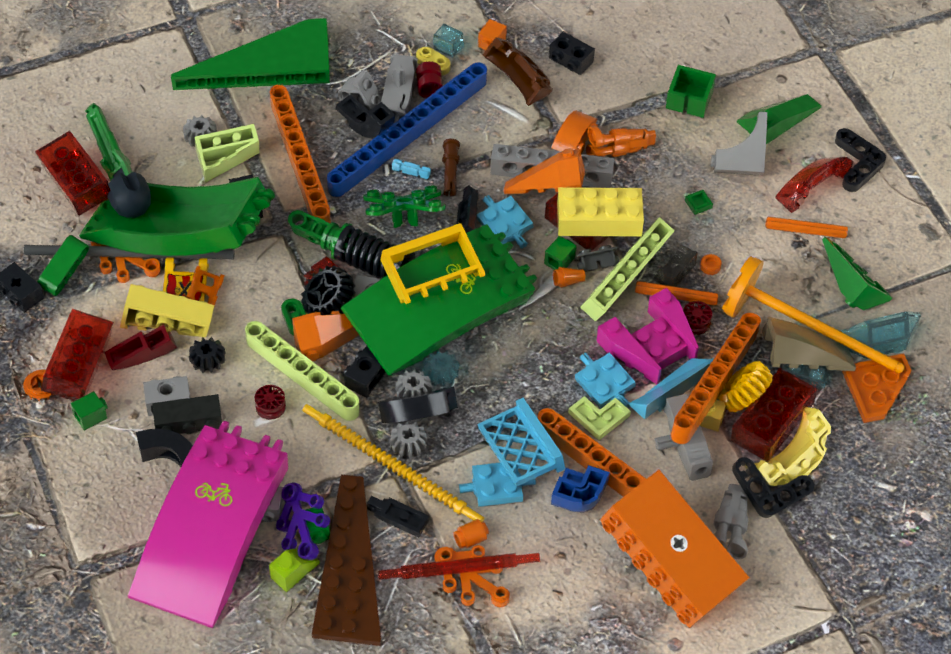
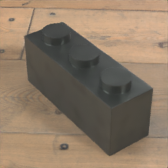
[152,394,222,434]

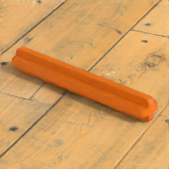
[766,217,848,238]
[635,281,718,305]

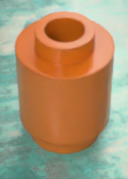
[453,519,489,549]

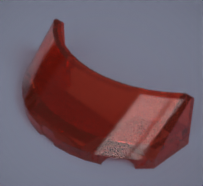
[775,157,853,213]

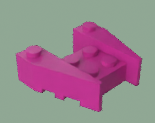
[597,288,699,385]

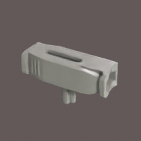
[381,54,417,123]
[655,394,713,481]

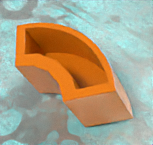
[551,110,598,154]

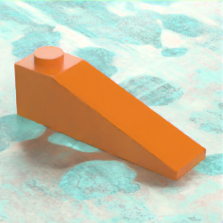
[503,148,585,194]
[292,311,359,362]

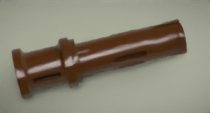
[442,138,460,197]

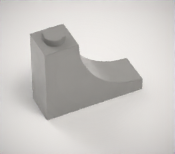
[711,112,767,175]

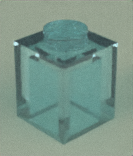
[433,24,464,58]

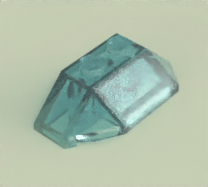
[837,311,921,359]

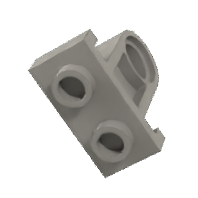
[338,70,382,111]

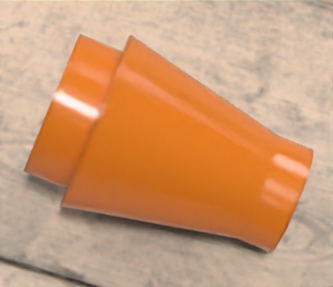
[553,267,585,288]

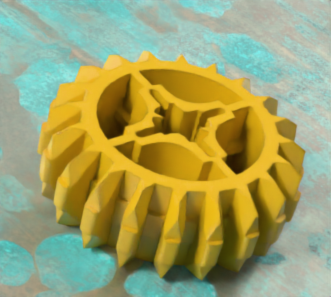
[718,361,773,412]

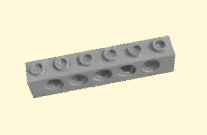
[490,144,614,188]

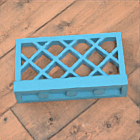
[477,398,565,487]

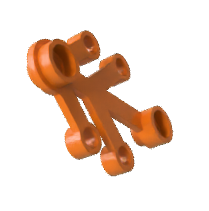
[91,241,161,283]
[434,545,510,607]

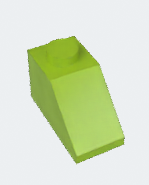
[269,548,320,592]

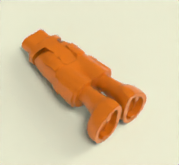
[586,126,656,157]

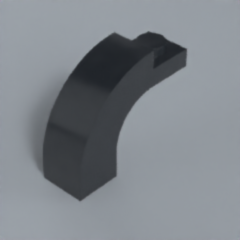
[336,94,395,138]
[378,386,458,423]
[136,429,193,468]

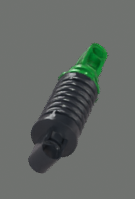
[288,210,415,279]

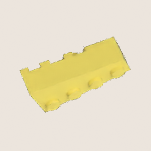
[120,284,215,337]

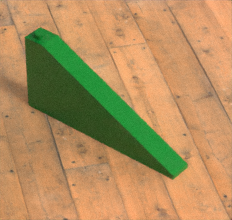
[171,18,330,90]

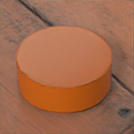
[700,254,722,275]

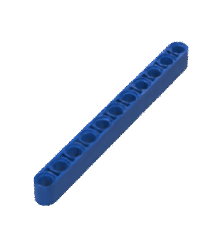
[327,62,487,197]

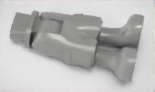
[714,484,748,559]

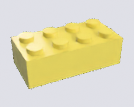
[557,187,644,236]

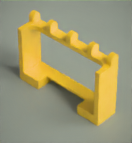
[380,223,485,304]

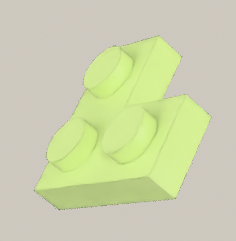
[568,396,631,440]

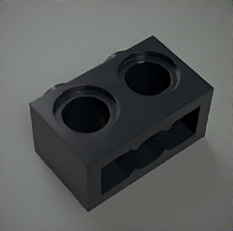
[549,31,595,76]

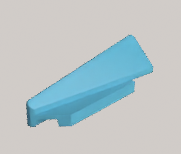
[629,357,715,419]

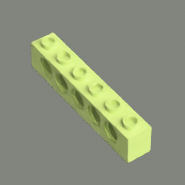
[580,217,674,321]

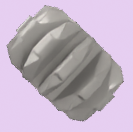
[183,115,217,147]
[395,368,432,397]
[390,421,428,459]

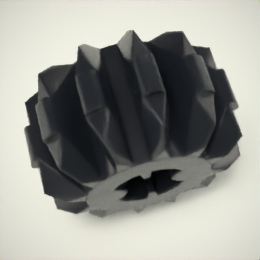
[189,336,226,373]

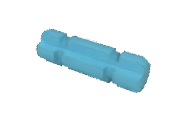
[392,159,431,179]

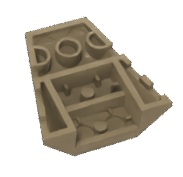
[762,317,856,371]

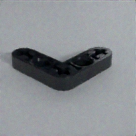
[835,128,886,192]
[732,457,814,518]

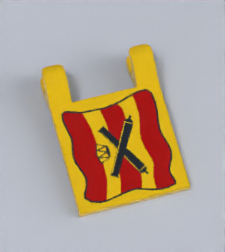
[163,257,209,302]

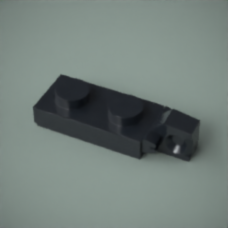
[456,185,478,233]
[367,496,430,538]

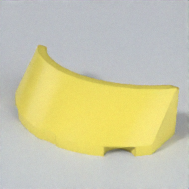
[745,407,831,486]

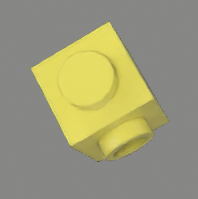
[700,400,726,432]

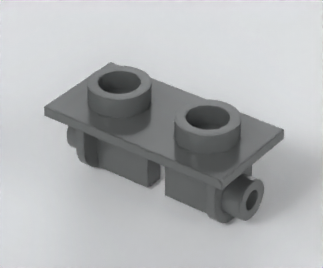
[574,245,619,272]

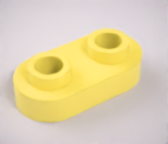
[416,47,450,76]

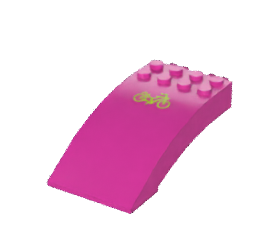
[128,421,289,628]

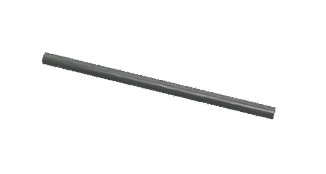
[24,245,235,260]

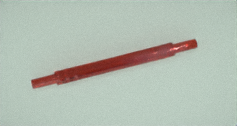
[378,553,540,580]

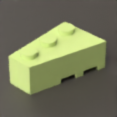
[195,124,260,183]

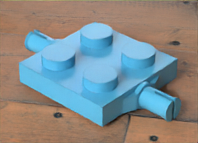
[476,195,534,249]
[575,352,636,409]
[459,461,536,507]

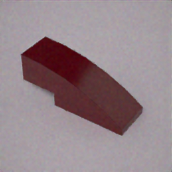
[104,324,177,370]

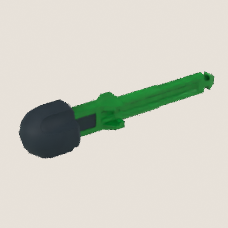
[85,103,151,218]

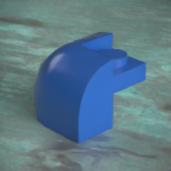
[551,465,610,513]

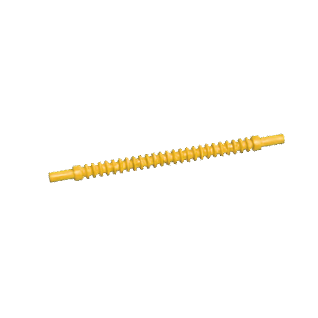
[302,404,485,522]

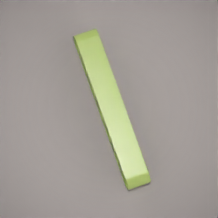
[245,321,360,421]

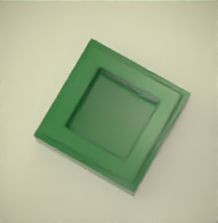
[685,190,713,215]

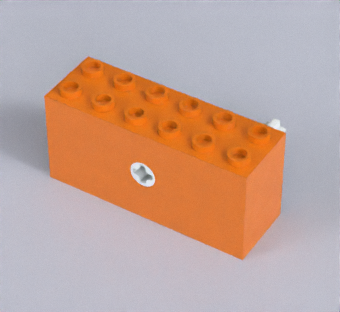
[600,470,750,628]

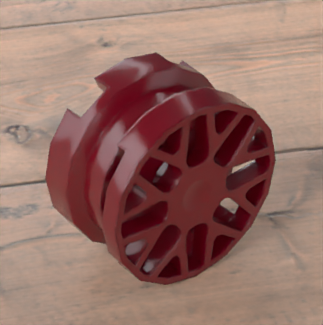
[683,301,712,335]
[254,385,286,420]

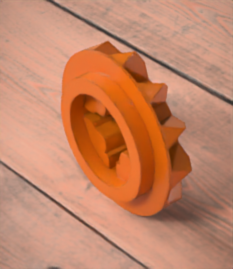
[23,370,59,401]

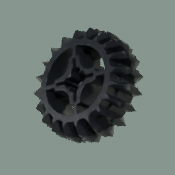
[301,266,356,315]

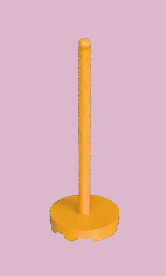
[722,256,904,373]

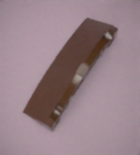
[482,37,553,106]

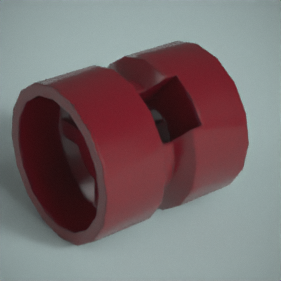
[416,61,443,99]

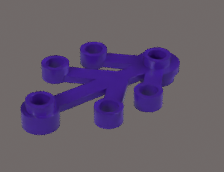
[276,482,330,561]

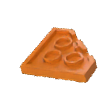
[842,353,912,423]

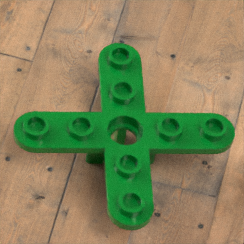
[363,186,446,228]

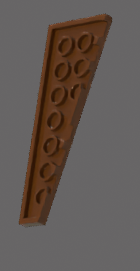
[312,474,381,646]

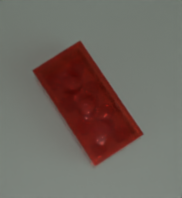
[35,131,111,216]
[41,309,114,401]
[730,368,817,462]

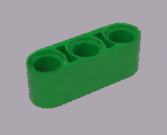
[37,235,90,296]

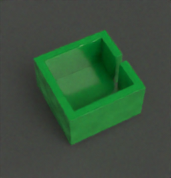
[666,65,716,118]

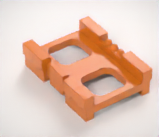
[186,266,225,307]

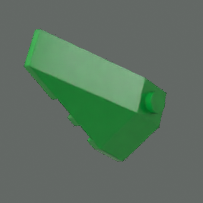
[737,94,821,144]
[822,237,892,310]

